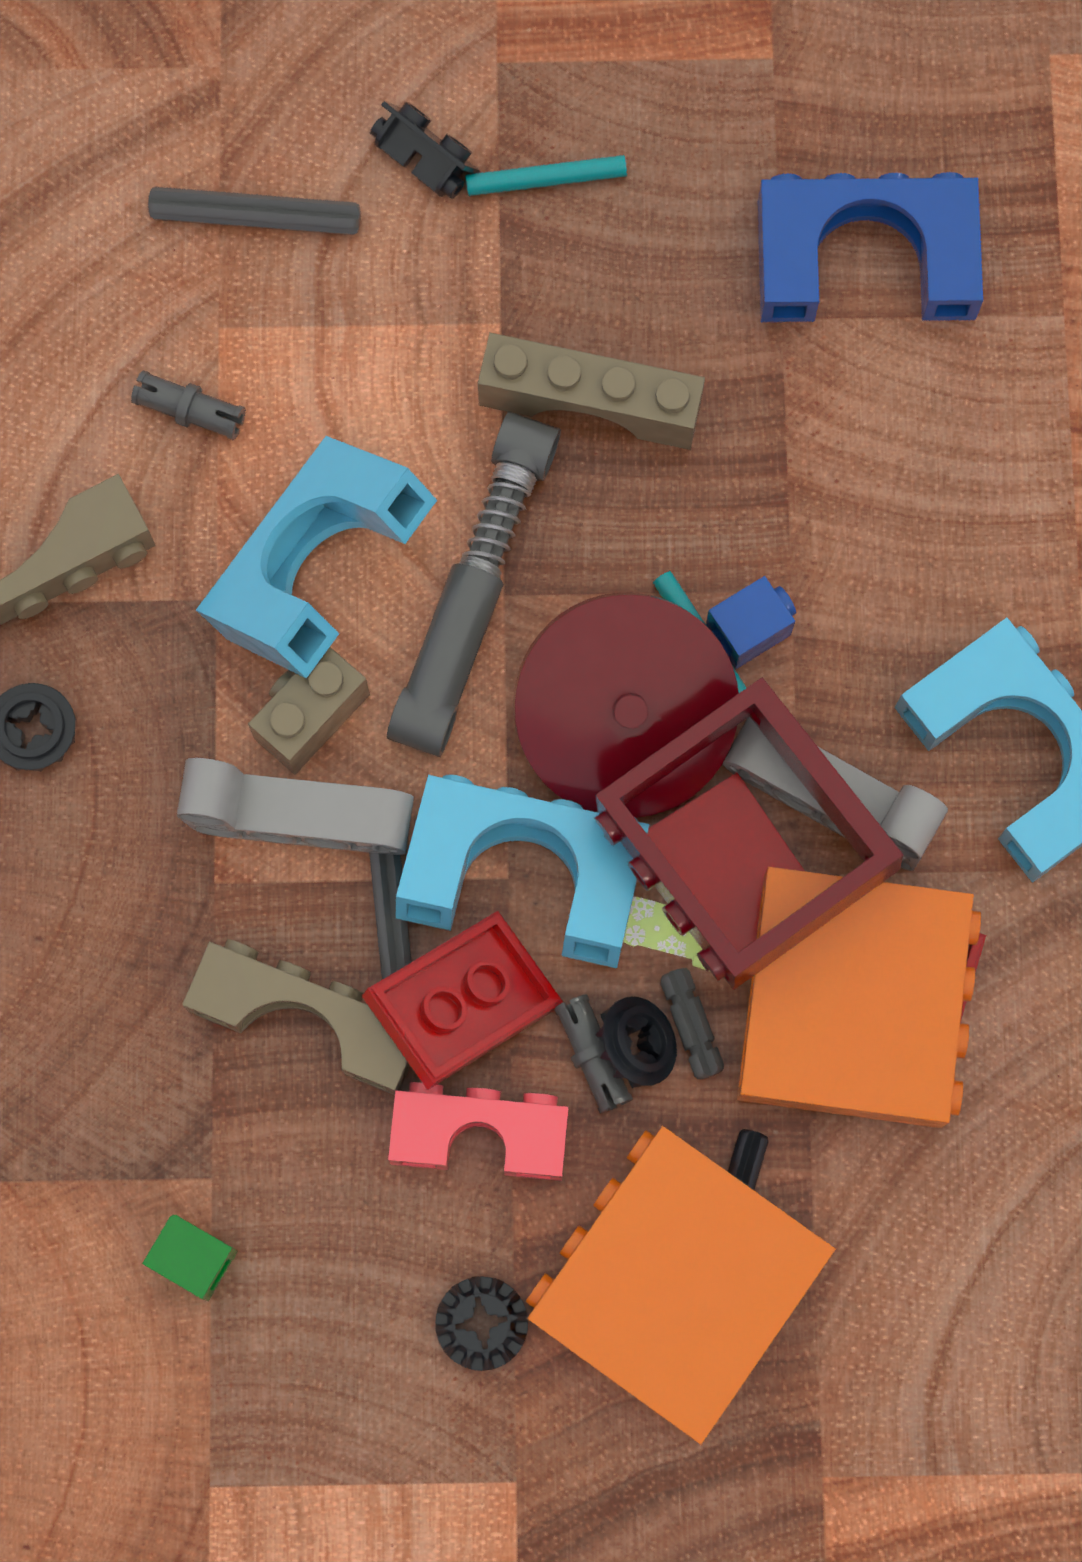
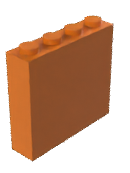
[736,867,981,1128]
[525,1126,836,1445]

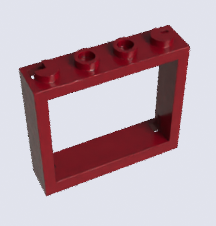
[594,677,904,990]

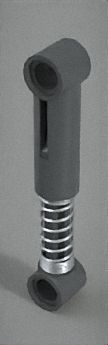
[387,411,561,757]

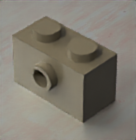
[248,647,370,775]

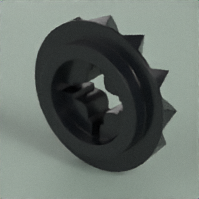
[0,683,77,772]
[595,996,677,1088]
[435,1276,528,1371]

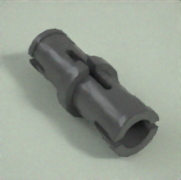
[131,370,246,440]
[554,994,633,1114]

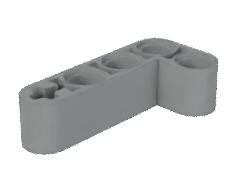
[723,716,948,871]
[177,758,414,855]

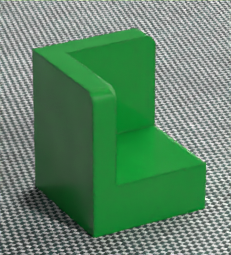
[142,1215,238,1302]

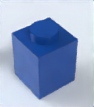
[706,576,796,670]

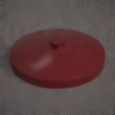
[513,592,739,818]

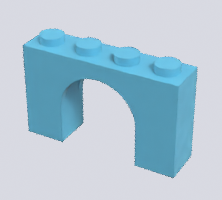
[196,436,437,679]
[895,617,1082,883]
[396,775,649,968]

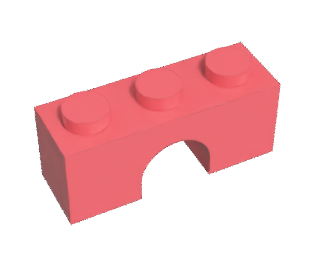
[388,1082,568,1181]

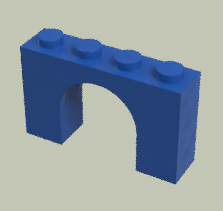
[758,172,983,322]

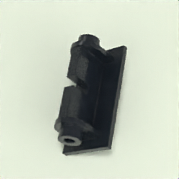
[370,101,480,199]

